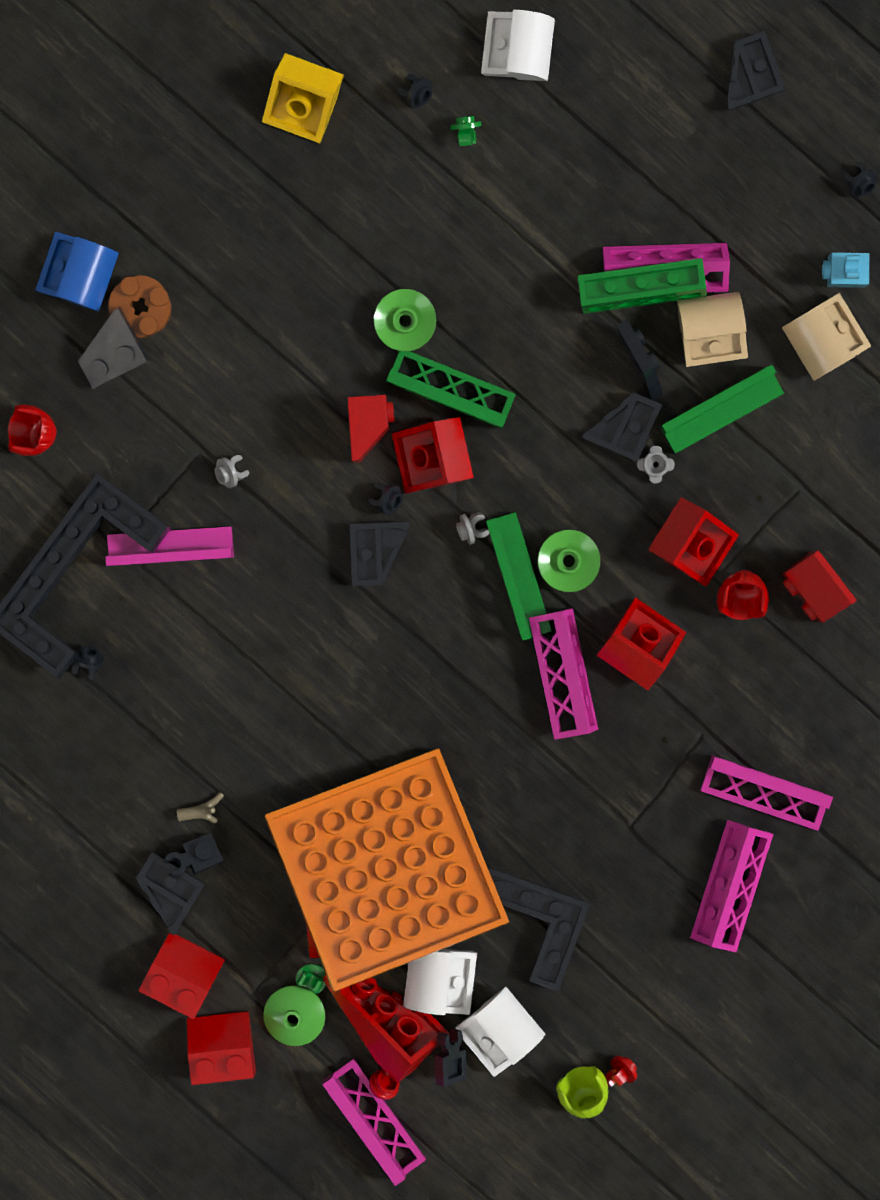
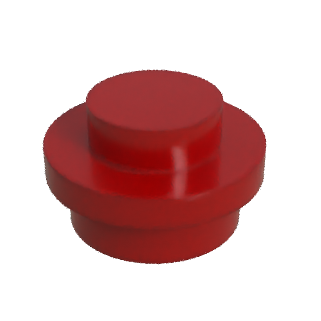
[369,1069,400,1100]

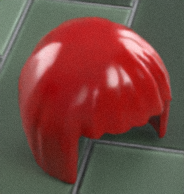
[8,404,57,456]
[717,570,769,620]

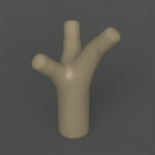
[177,792,224,824]

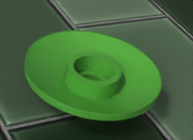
[374,289,436,352]
[538,530,600,592]
[264,985,325,1046]

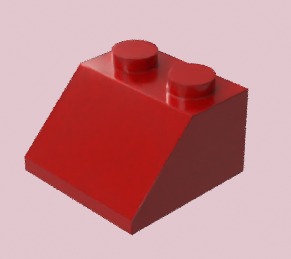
[348,395,395,463]
[392,417,474,494]
[648,497,739,587]
[781,550,857,623]
[597,597,687,690]
[138,933,225,1020]
[187,1011,256,1085]

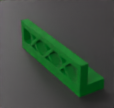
[578,258,707,314]
[387,351,516,429]
[660,365,784,454]
[486,512,552,641]

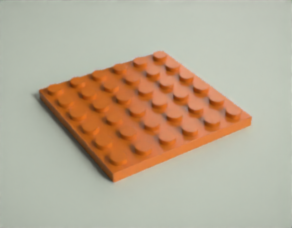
[264,748,509,992]

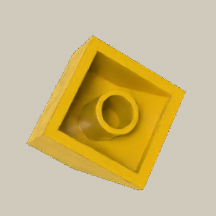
[262,53,344,143]

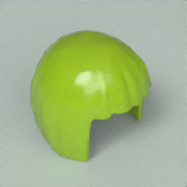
[556,1066,608,1119]

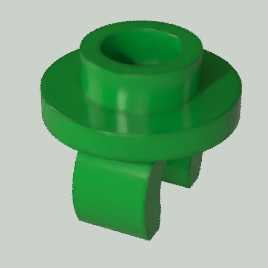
[450,116,482,146]
[296,963,326,994]

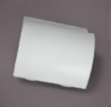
[481,10,555,81]
[403,949,477,1015]
[456,987,545,1077]

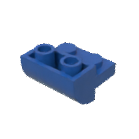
[35,232,119,312]

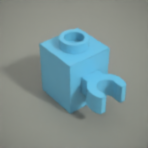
[822,253,869,288]

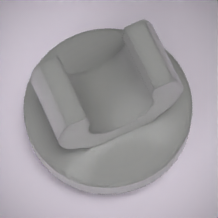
[215,455,249,488]
[456,512,489,545]

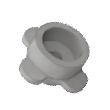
[637,446,675,483]

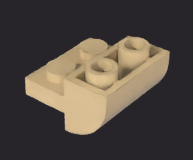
[677,292,748,367]
[782,293,871,381]

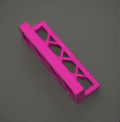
[603,243,730,292]
[106,527,234,566]
[529,608,598,740]
[700,755,833,831]
[690,820,773,952]
[322,1058,426,1186]

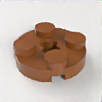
[108,275,172,339]

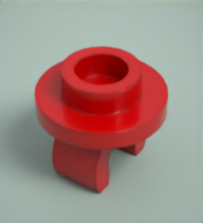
[604,1056,637,1087]

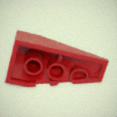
[323,975,449,1084]

